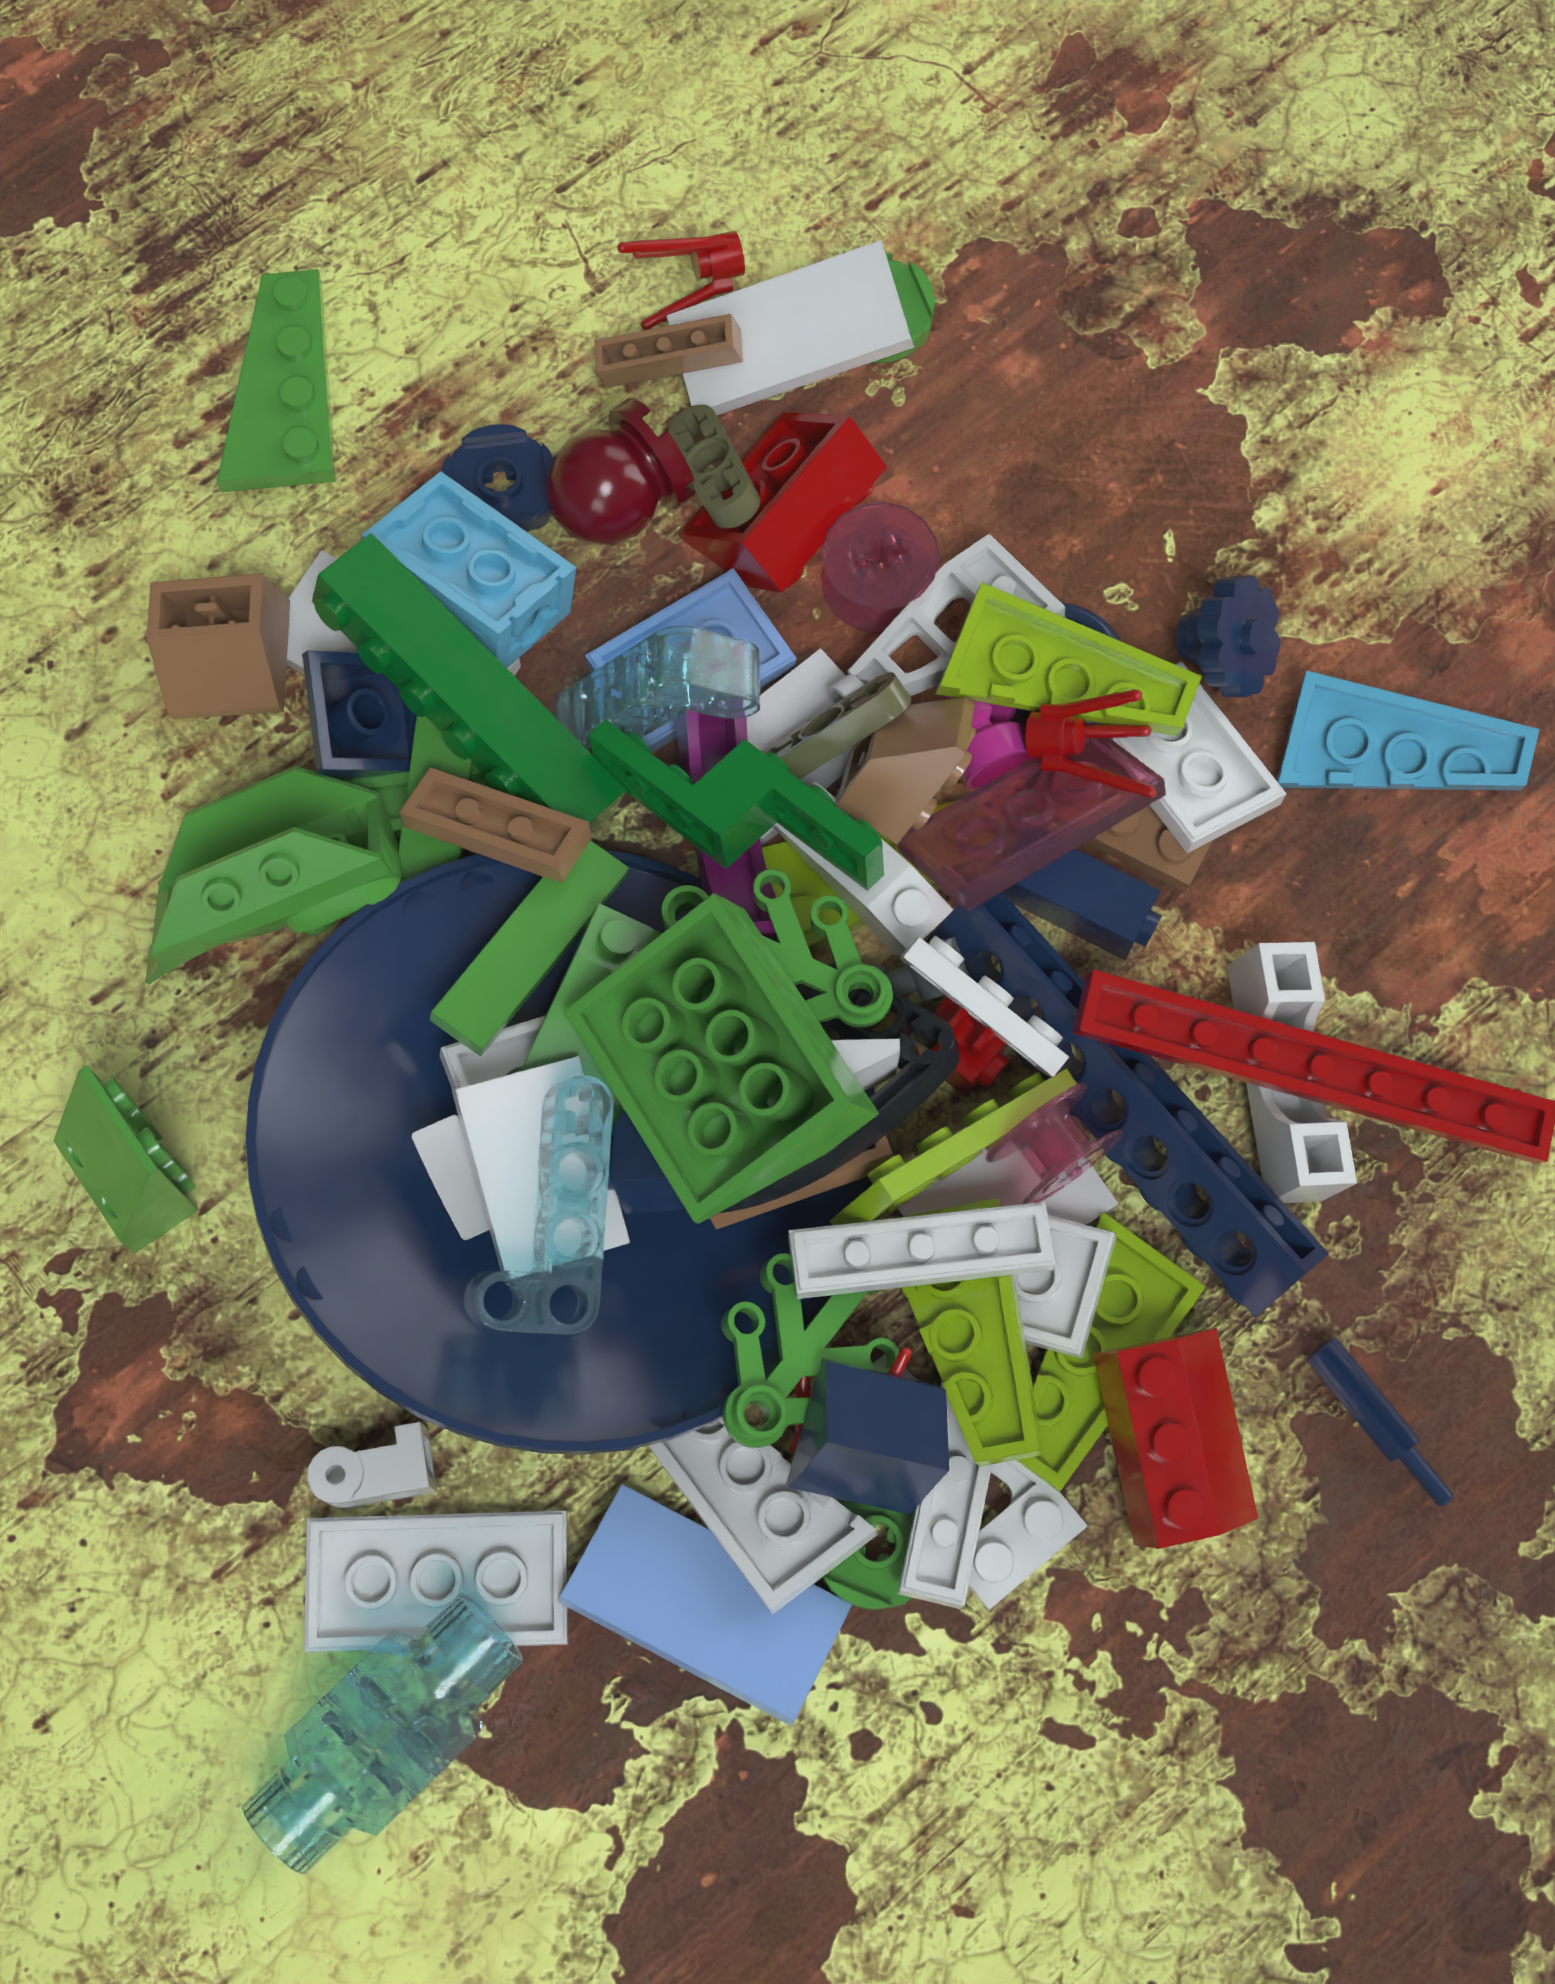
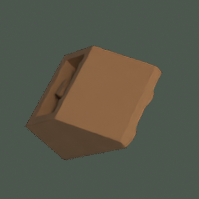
[147,573,290,719]
[836,697,976,844]

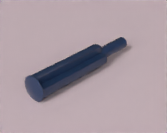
[1307,1337,1453,1507]

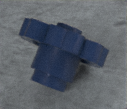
[1176,575,1280,698]

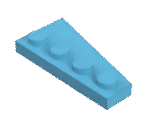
[1276,670,1540,791]

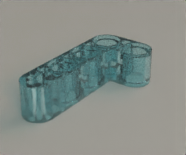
[556,626,760,755]
[464,1075,613,1335]

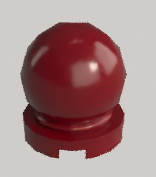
[545,398,695,545]

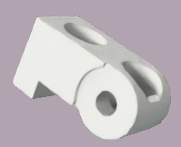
[307,1422,438,1508]

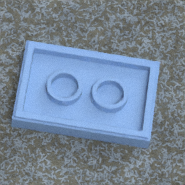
[585,568,797,753]

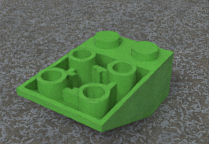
[53,1065,198,1254]

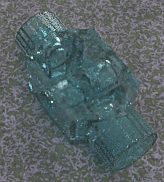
[242,1592,524,1874]

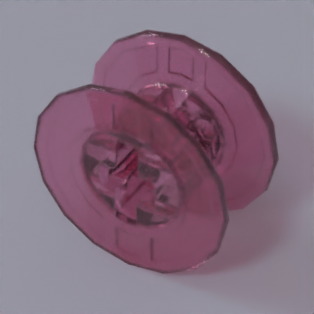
[821,502,940,634]
[985,1083,1125,1204]

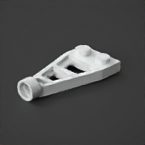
[828,534,1065,705]
[873,1355,1088,1611]

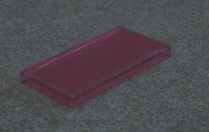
[897,724,1166,912]

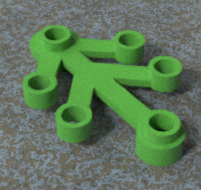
[662,869,893,1027]
[721,1253,899,1448]

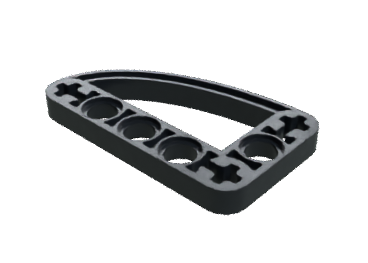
[680,963,960,1213]

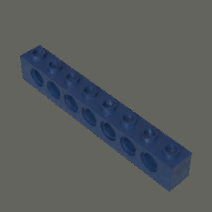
[925,884,1329,1318]

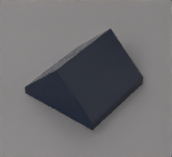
[302,650,417,780]
[786,1358,949,1515]

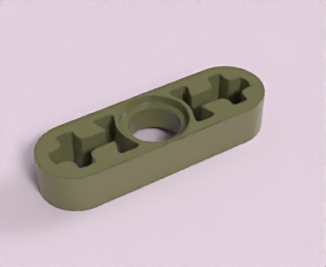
[668,405,760,528]
[762,672,911,780]

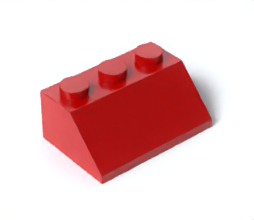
[678,412,887,593]
[1093,1328,1258,1549]

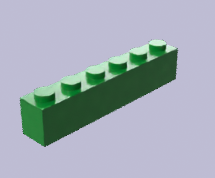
[312,533,627,833]

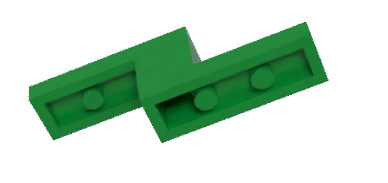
[588,719,884,891]

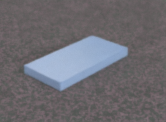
[559,1484,852,1726]

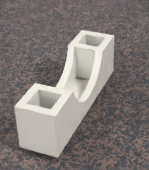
[1227,942,1357,1203]

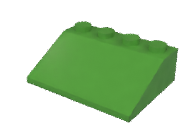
[564,893,879,1224]

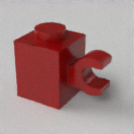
[913,997,1010,1098]

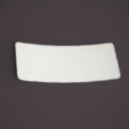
[412,1115,489,1240]

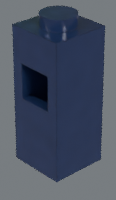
[999,826,1162,961]

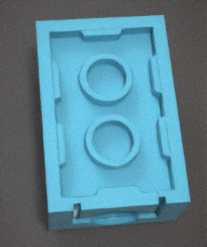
[361,471,576,668]

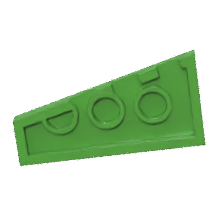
[217,269,336,492]

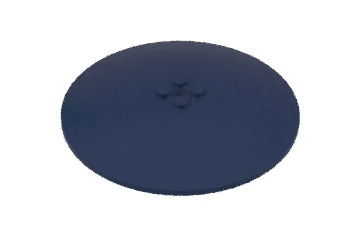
[246,849,876,1455]

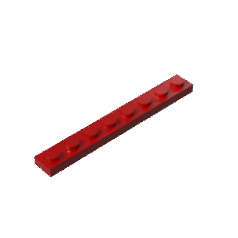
[1072,969,1555,1164]

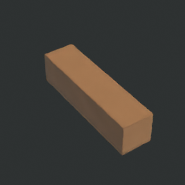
[595,314,743,388]

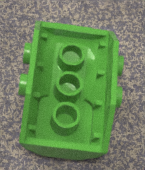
[145,766,401,985]

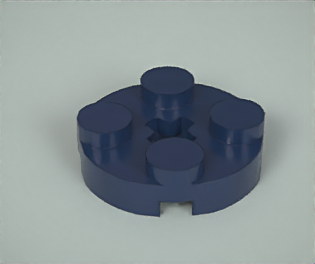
[441,424,553,533]

